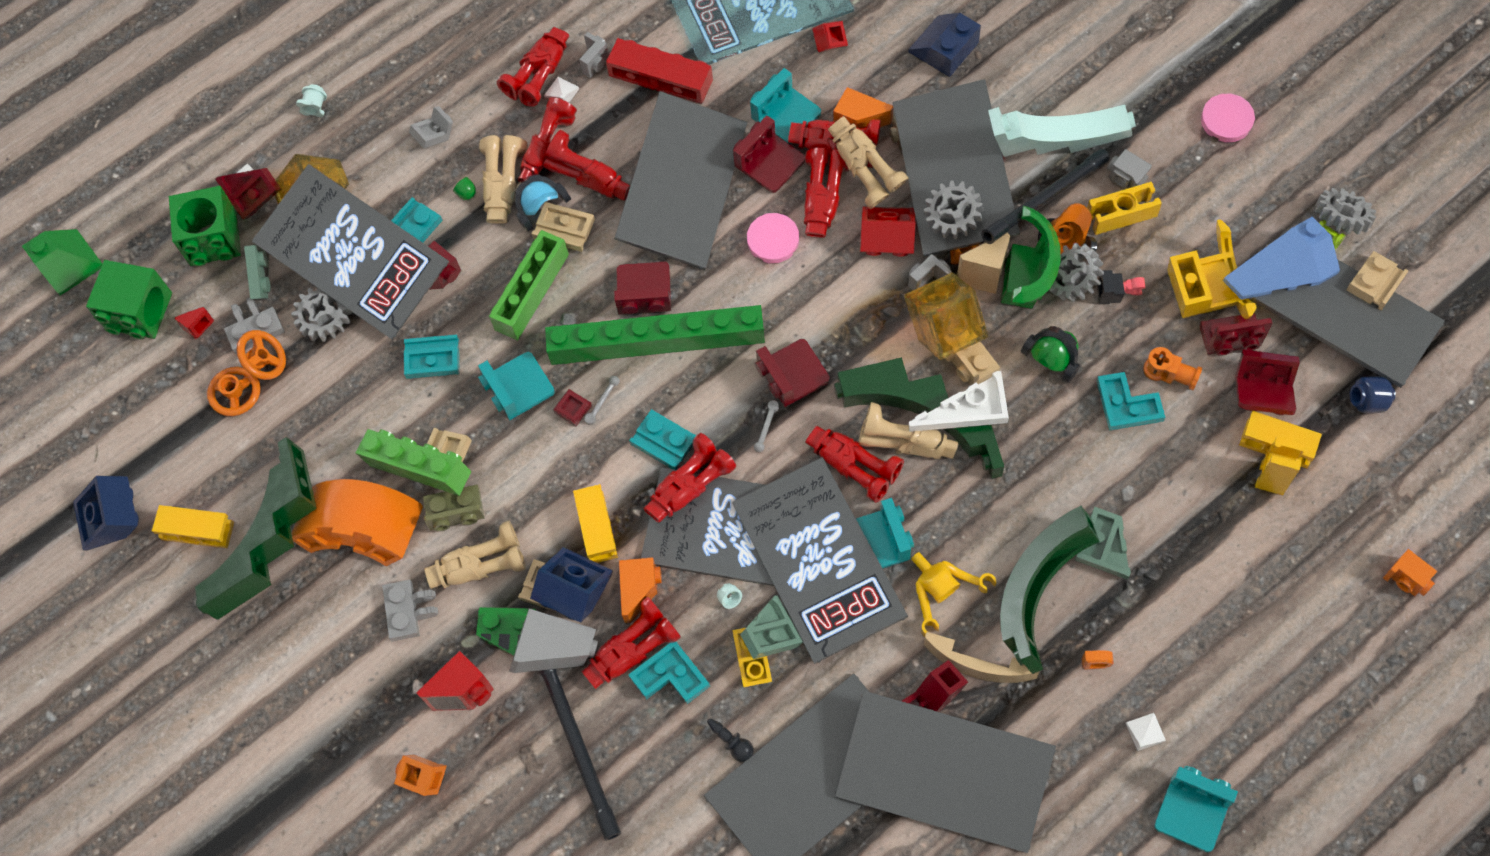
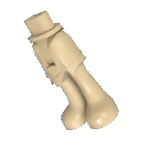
[828,116,909,209]
[479,135,528,223]
[858,402,958,459]
[424,520,526,589]

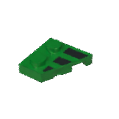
[476,607,536,656]

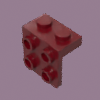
[733,115,805,193]
[614,262,671,315]
[755,339,830,407]
[1235,349,1300,415]

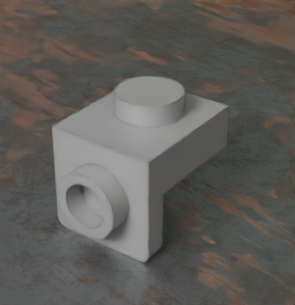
[579,32,609,78]
[409,106,453,148]
[908,254,951,293]

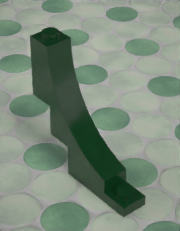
[834,357,1004,479]
[195,437,317,620]

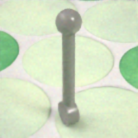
[584,376,620,425]
[754,400,779,452]

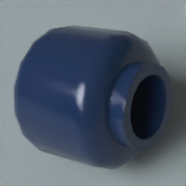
[1350,377,1395,413]

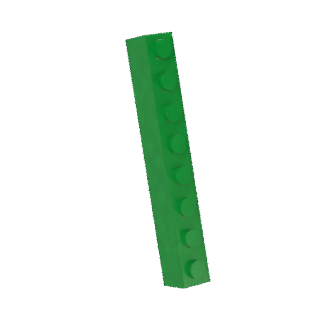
[545,305,765,365]

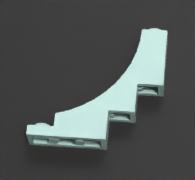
[988,105,1136,157]

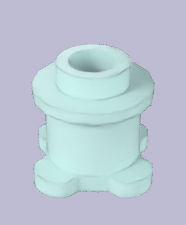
[296,84,327,117]

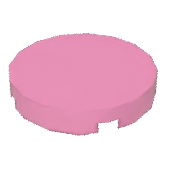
[1201,94,1255,142]
[747,213,799,263]

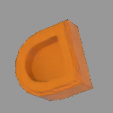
[1081,650,1114,670]

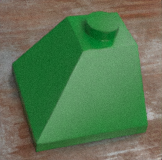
[22,229,103,296]

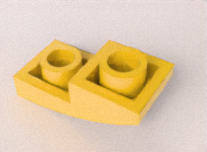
[732,628,772,687]

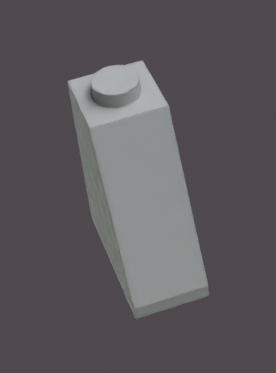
[509,609,598,673]

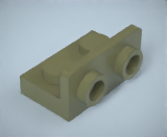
[423,484,485,531]

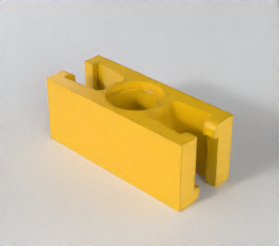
[1087,182,1162,235]
[1239,411,1322,469]
[1255,436,1306,496]
[573,484,618,563]
[152,505,234,549]

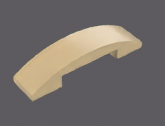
[924,632,1039,683]

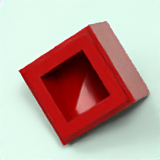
[812,21,848,52]
[174,307,214,339]

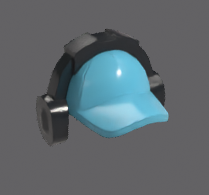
[514,174,571,231]

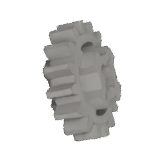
[924,181,984,239]
[1315,188,1376,235]
[1050,243,1104,302]
[291,287,352,342]

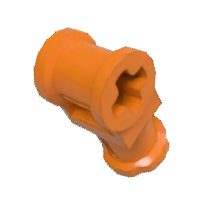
[1143,347,1202,391]

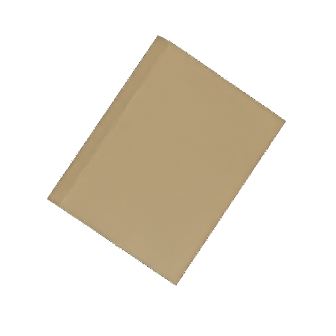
[957,233,1010,294]

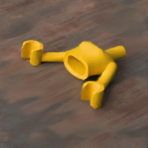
[911,552,996,637]

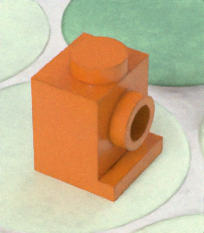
[1383,549,1437,596]
[394,754,447,796]

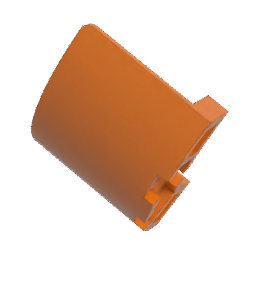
[291,479,423,567]

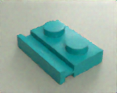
[391,197,443,243]
[404,334,460,379]
[629,409,696,470]

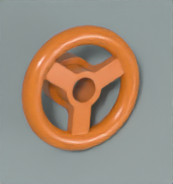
[237,330,286,380]
[207,367,260,416]

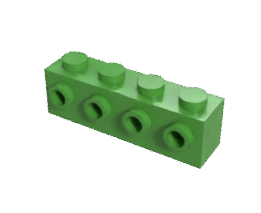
[489,230,569,341]
[355,429,472,496]

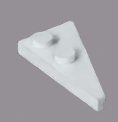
[909,371,1009,432]

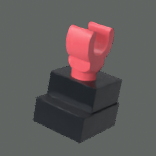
[1097,270,1145,305]

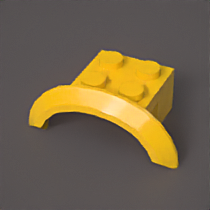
[1167,219,1257,319]

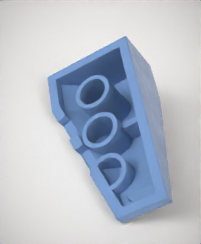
[1223,217,1340,300]

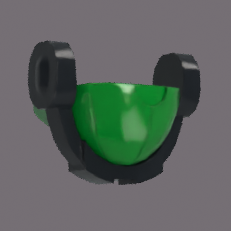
[1020,326,1080,383]

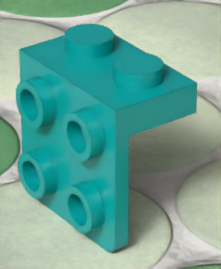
[750,68,821,145]
[478,352,555,421]
[856,498,914,569]
[1154,766,1238,852]

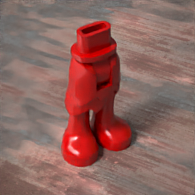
[496,27,569,107]
[518,97,577,182]
[788,119,881,168]
[543,130,630,201]
[804,148,849,238]
[805,426,904,503]
[644,433,736,523]
[581,596,681,689]

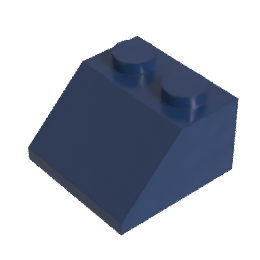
[908,13,981,77]
[73,476,139,551]
[530,547,613,623]

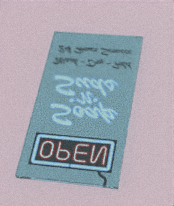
[670,0,854,65]

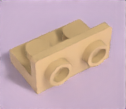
[941,326,1000,386]

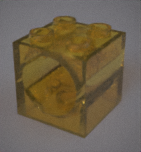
[904,273,989,360]

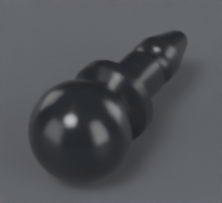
[707,719,754,762]

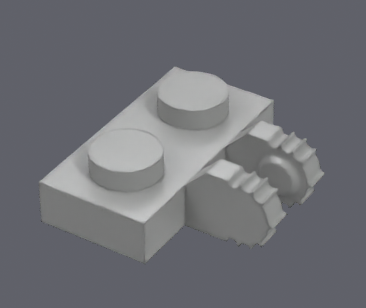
[224,297,285,354]
[382,580,438,642]

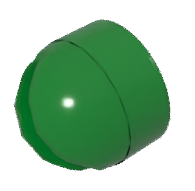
[453,177,476,200]

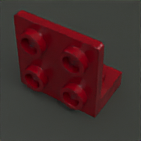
[1199,313,1273,356]

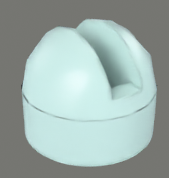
[717,583,742,609]

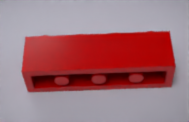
[606,38,713,104]

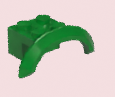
[1001,206,1061,309]

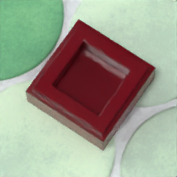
[553,389,592,427]

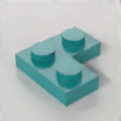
[1096,372,1166,431]
[628,642,710,704]

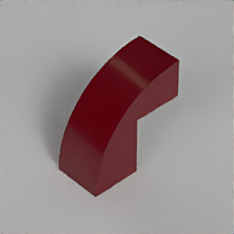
[902,660,968,712]

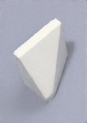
[544,77,579,103]
[1126,713,1166,751]

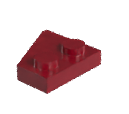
[215,168,281,220]

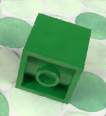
[168,186,241,266]
[86,260,172,340]

